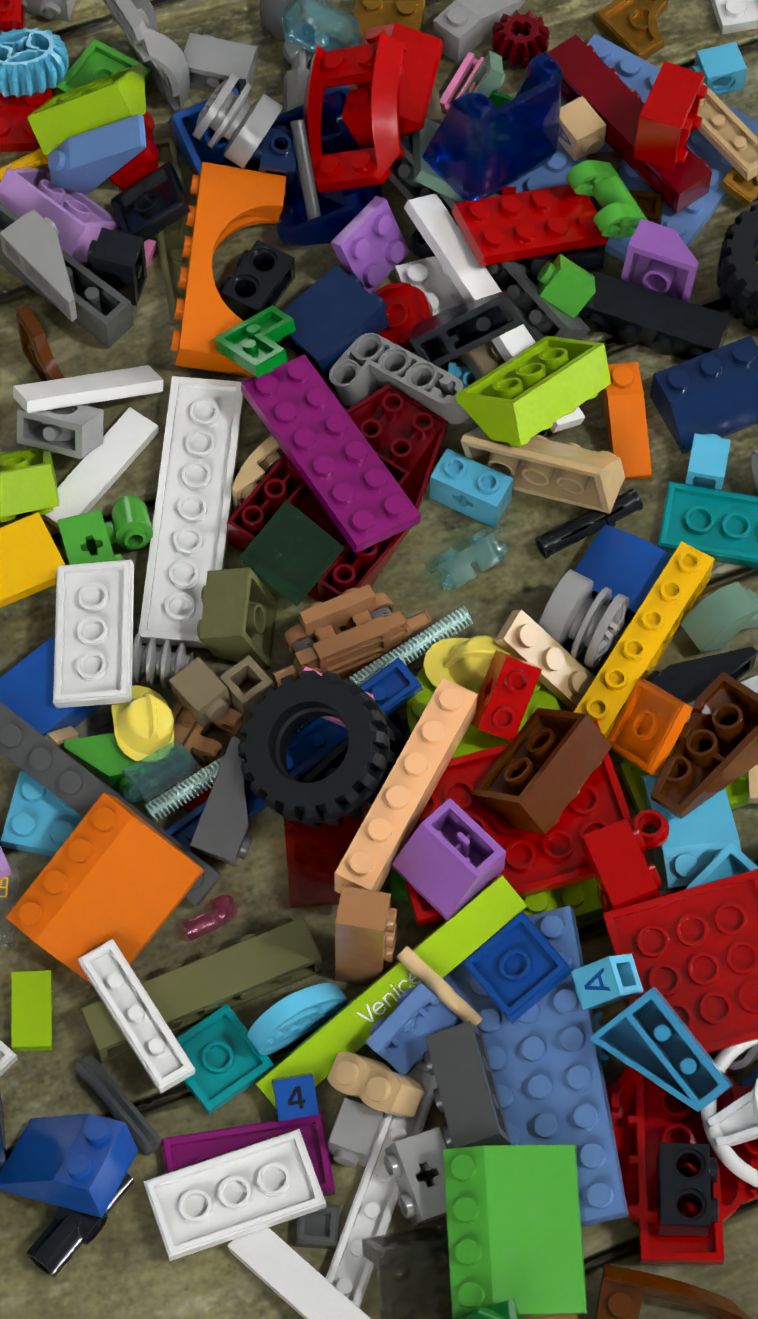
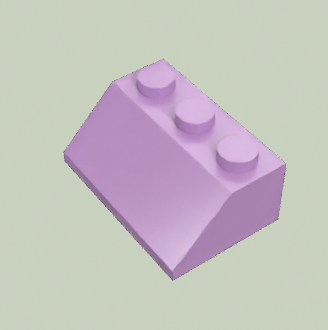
[0,167,121,262]

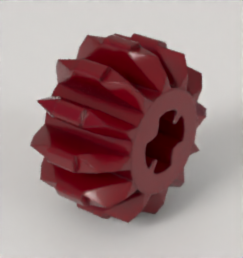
[491,9,550,69]

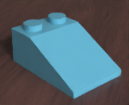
[642,773,741,891]

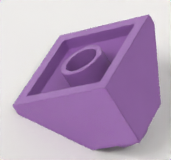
[621,218,699,302]

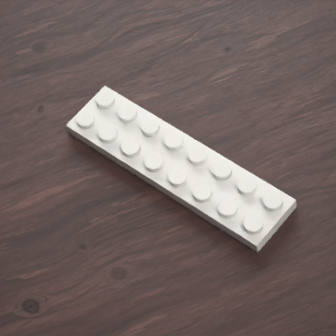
[138,376,244,649]

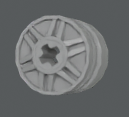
[192,72,283,168]
[538,569,629,669]

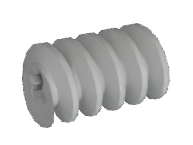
[132,634,194,689]

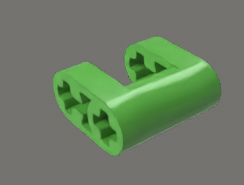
[566,160,648,238]

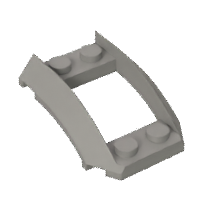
[103,0,191,114]

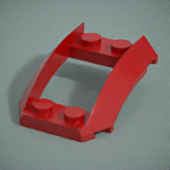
[303,33,408,193]

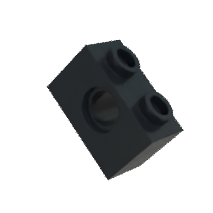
[87,227,147,306]

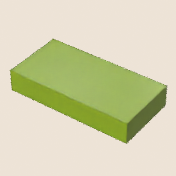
[11,970,53,1052]

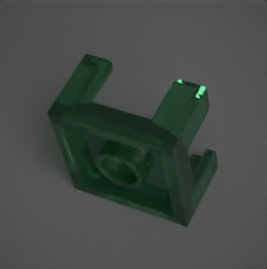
[238,498,345,606]

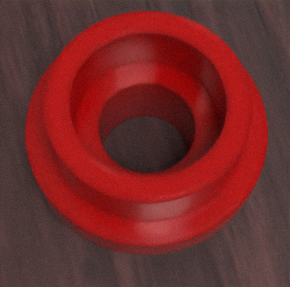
[630,810,669,849]

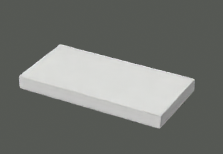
[53,560,134,709]
[144,1129,326,1261]

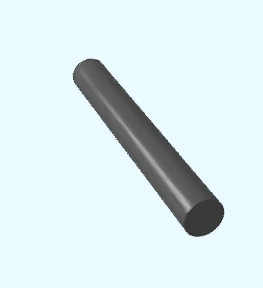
[290,120,323,228]

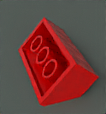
[341,22,444,149]

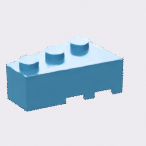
[588,987,733,1112]

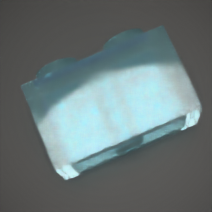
[281,0,361,54]

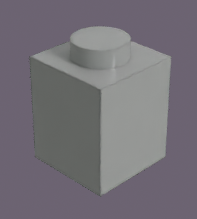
[328,1098,383,1168]

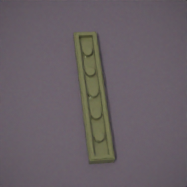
[154,137,191,325]

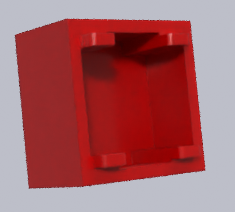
[633,61,708,171]

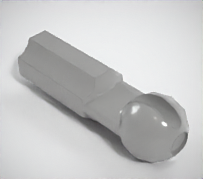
[282,37,314,128]

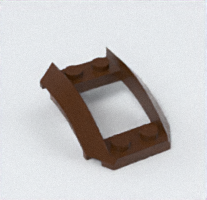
[595,1264,751,1319]

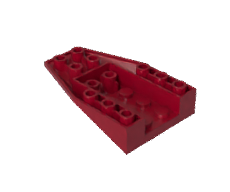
[227,384,448,602]

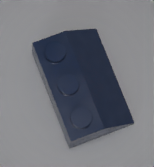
[650,335,758,454]

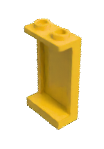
[0,512,66,608]

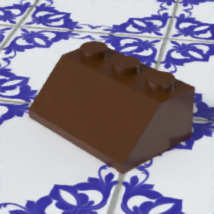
[471,708,612,834]

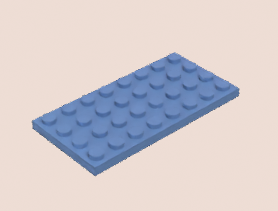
[443,905,629,1227]

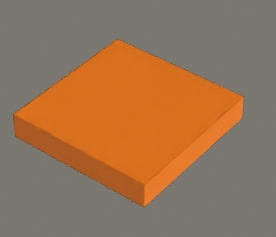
[607,677,693,777]

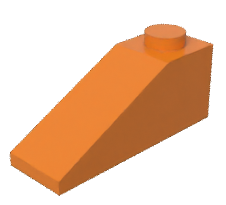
[600,362,652,481]

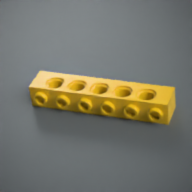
[574,541,715,739]

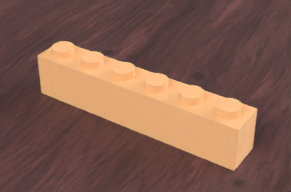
[334,678,478,894]

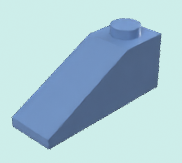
[48,114,147,195]

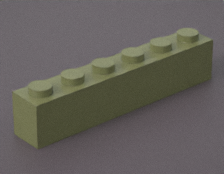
[81,917,322,1063]

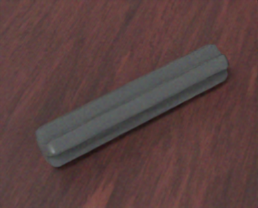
[75,1054,162,1156]

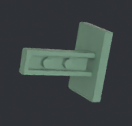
[412,50,505,203]

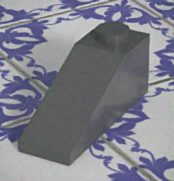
[190,735,253,867]

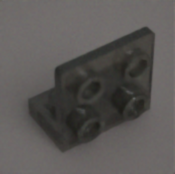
[362,1226,453,1319]

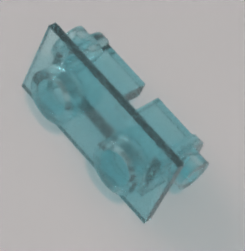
[429,528,508,591]
[122,739,202,802]

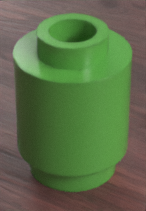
[111,495,153,550]

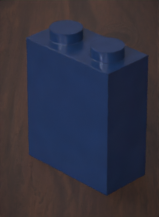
[282,265,390,380]

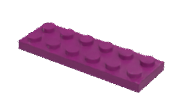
[241,354,421,554]

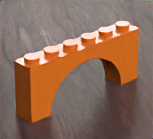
[170,162,286,378]

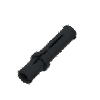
[535,488,643,559]

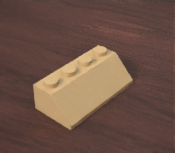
[461,427,625,514]

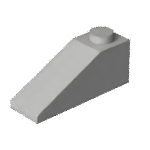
[433,0,525,64]
[0,209,77,322]

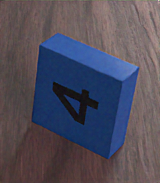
[272,1073,319,1121]

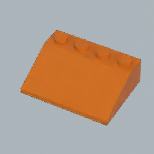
[5,792,205,985]

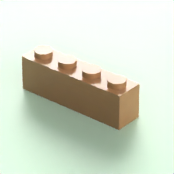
[335,885,398,986]

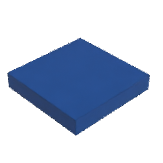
[462,911,573,1024]

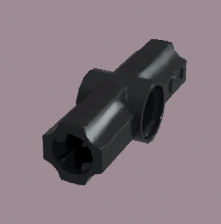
[26,1172,134,1277]

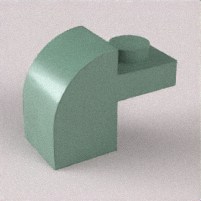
[680,582,758,652]

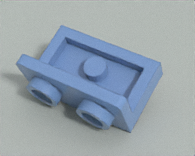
[365,982,458,1075]

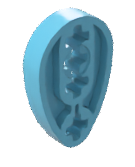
[247,983,348,1055]

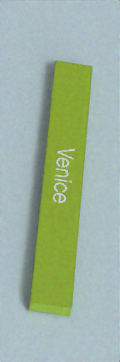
[255,875,527,1108]

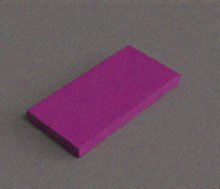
[161,1113,335,1196]

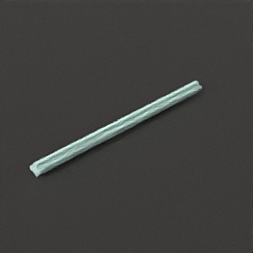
[145,606,474,822]

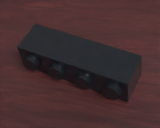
[579,271,731,360]

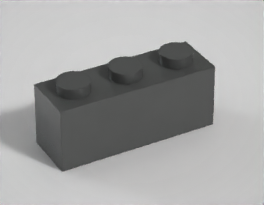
[424,1021,512,1149]

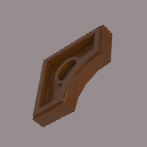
[16,305,64,381]

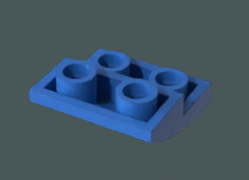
[574,524,672,616]

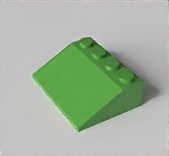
[443,1144,588,1319]

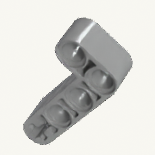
[329,333,470,424]

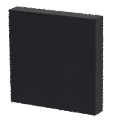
[111,161,191,242]

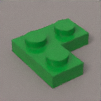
[214,305,296,378]

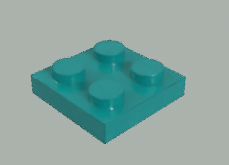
[176,1003,274,1116]

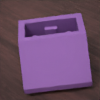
[391,798,506,921]

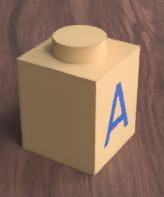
[551,96,606,161]

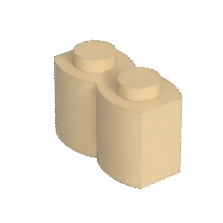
[327,1052,425,1118]

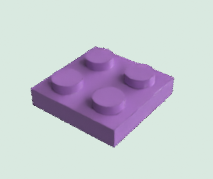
[330,196,410,293]

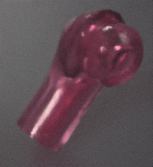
[184,894,238,940]

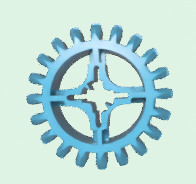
[0,26,69,98]

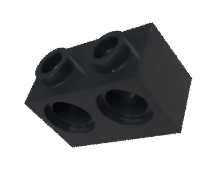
[219,240,295,321]
[656,1143,719,1237]

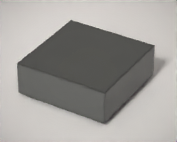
[296,1205,340,1250]

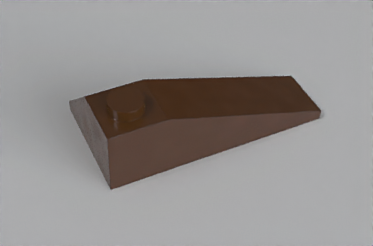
[651,672,758,819]

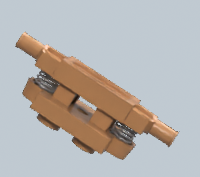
[272,584,431,687]

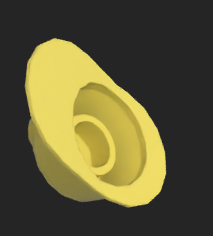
[423,635,510,694]
[111,685,174,764]

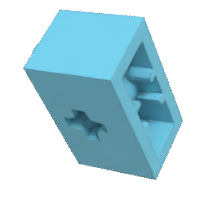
[429,448,514,528]

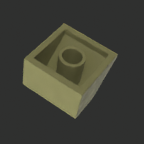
[197,567,277,669]

